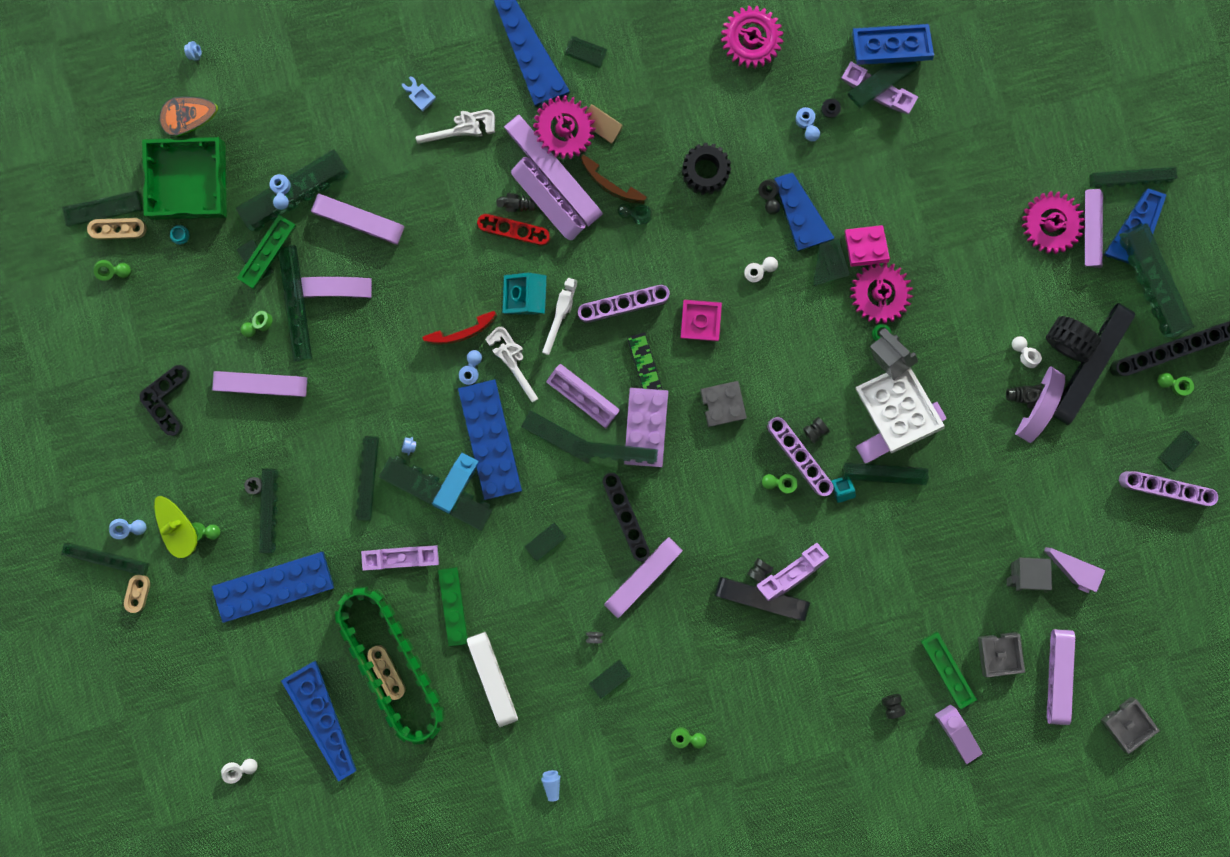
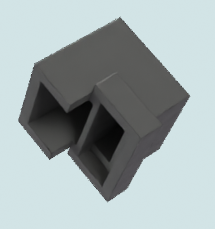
[870,328,918,380]
[1007,558,1052,593]

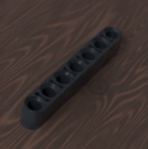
[1053,303,1135,425]
[1110,321,1230,377]

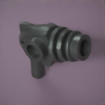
[496,193,535,212]
[1006,385,1043,408]

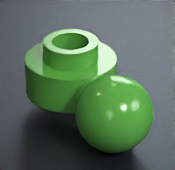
[94,260,131,281]
[241,311,272,337]
[1157,373,1194,396]
[762,474,797,494]
[191,522,221,541]
[671,727,706,749]

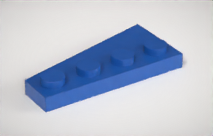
[774,172,835,251]
[1103,188,1166,267]

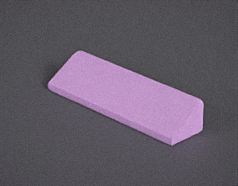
[1085,189,1103,268]
[546,364,620,428]

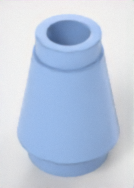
[541,770,560,801]

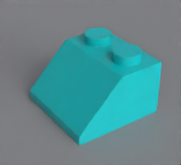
[502,273,546,315]

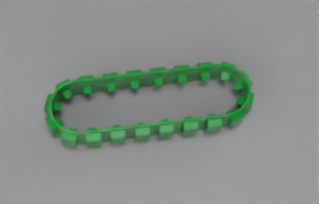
[335,587,445,745]

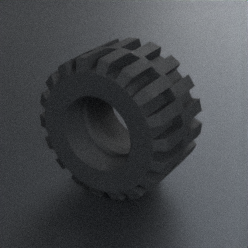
[682,143,731,195]
[1046,316,1101,362]

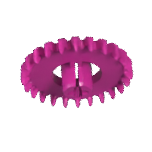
[721,6,784,69]
[533,96,596,159]
[1022,191,1085,254]
[850,263,913,324]

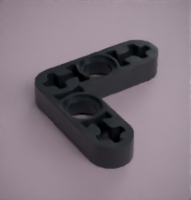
[140,365,190,436]

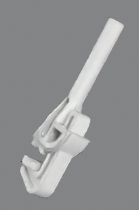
[416,110,495,144]
[542,278,577,355]
[485,327,538,403]

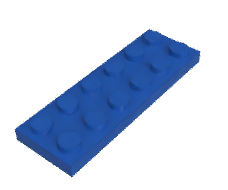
[458,379,522,500]
[212,552,334,623]

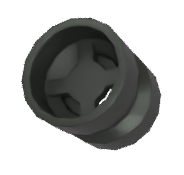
[803,417,830,444]
[747,558,773,582]
[882,694,906,719]

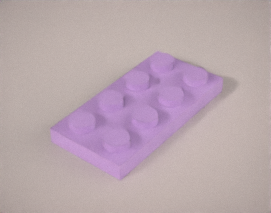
[624,388,668,467]

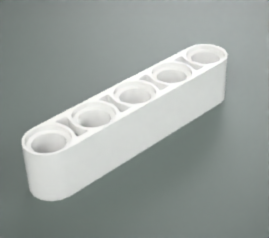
[467,632,518,727]

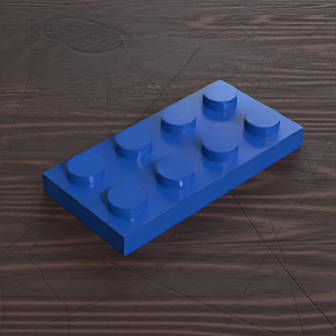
[852,24,934,65]

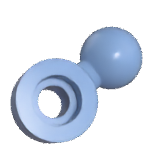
[796,108,820,142]
[270,174,291,210]
[459,350,482,385]
[109,519,147,539]

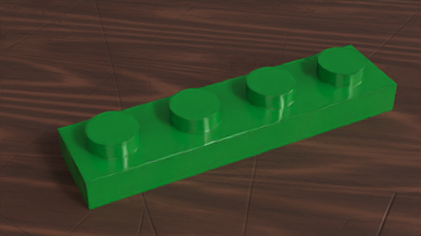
[237,215,296,289]
[438,567,468,646]
[920,632,977,709]

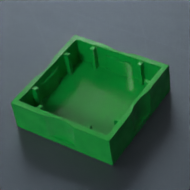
[142,137,227,220]

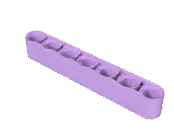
[504,114,603,227]

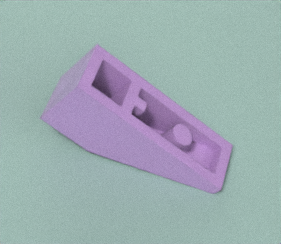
[1044,547,1105,593]
[935,705,983,764]

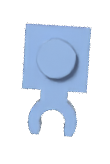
[402,76,436,112]

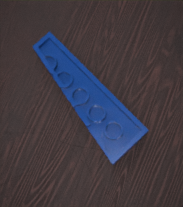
[494,0,570,107]
[281,660,356,781]

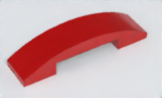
[422,311,497,344]

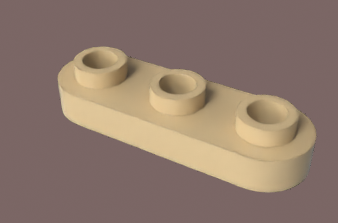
[87,218,147,240]
[368,645,406,700]

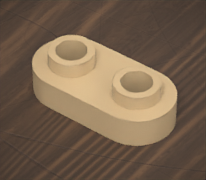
[124,574,150,613]

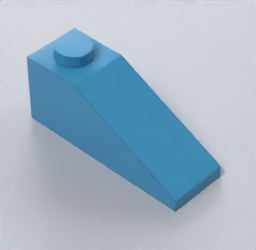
[432,453,479,513]

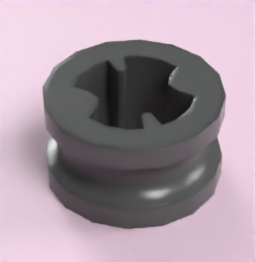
[244,477,264,494]
[586,632,603,643]

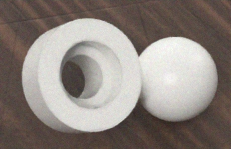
[744,257,778,282]
[1012,336,1042,368]
[221,759,258,784]

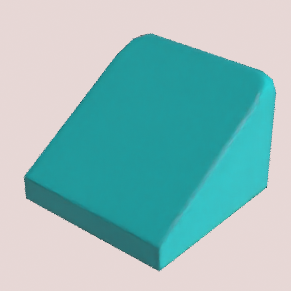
[831,475,856,503]

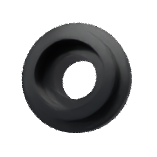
[822,99,841,118]

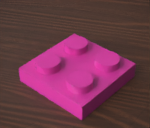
[844,225,890,267]
[680,300,722,341]

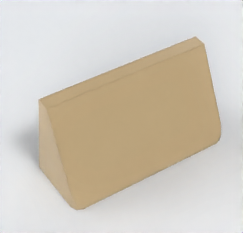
[586,104,623,144]

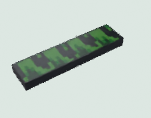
[627,332,663,390]

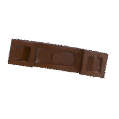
[581,154,647,204]

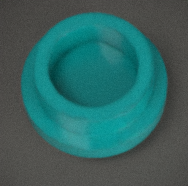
[170,225,190,244]

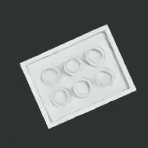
[856,367,945,454]

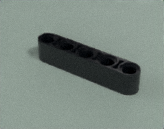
[603,473,650,562]
[715,577,810,621]

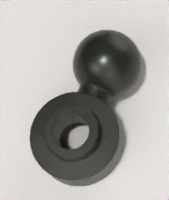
[758,179,780,215]

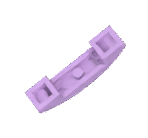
[841,62,918,114]
[295,277,372,298]
[1015,367,1065,443]
[756,543,829,601]
[361,545,439,570]

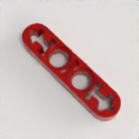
[477,214,550,246]

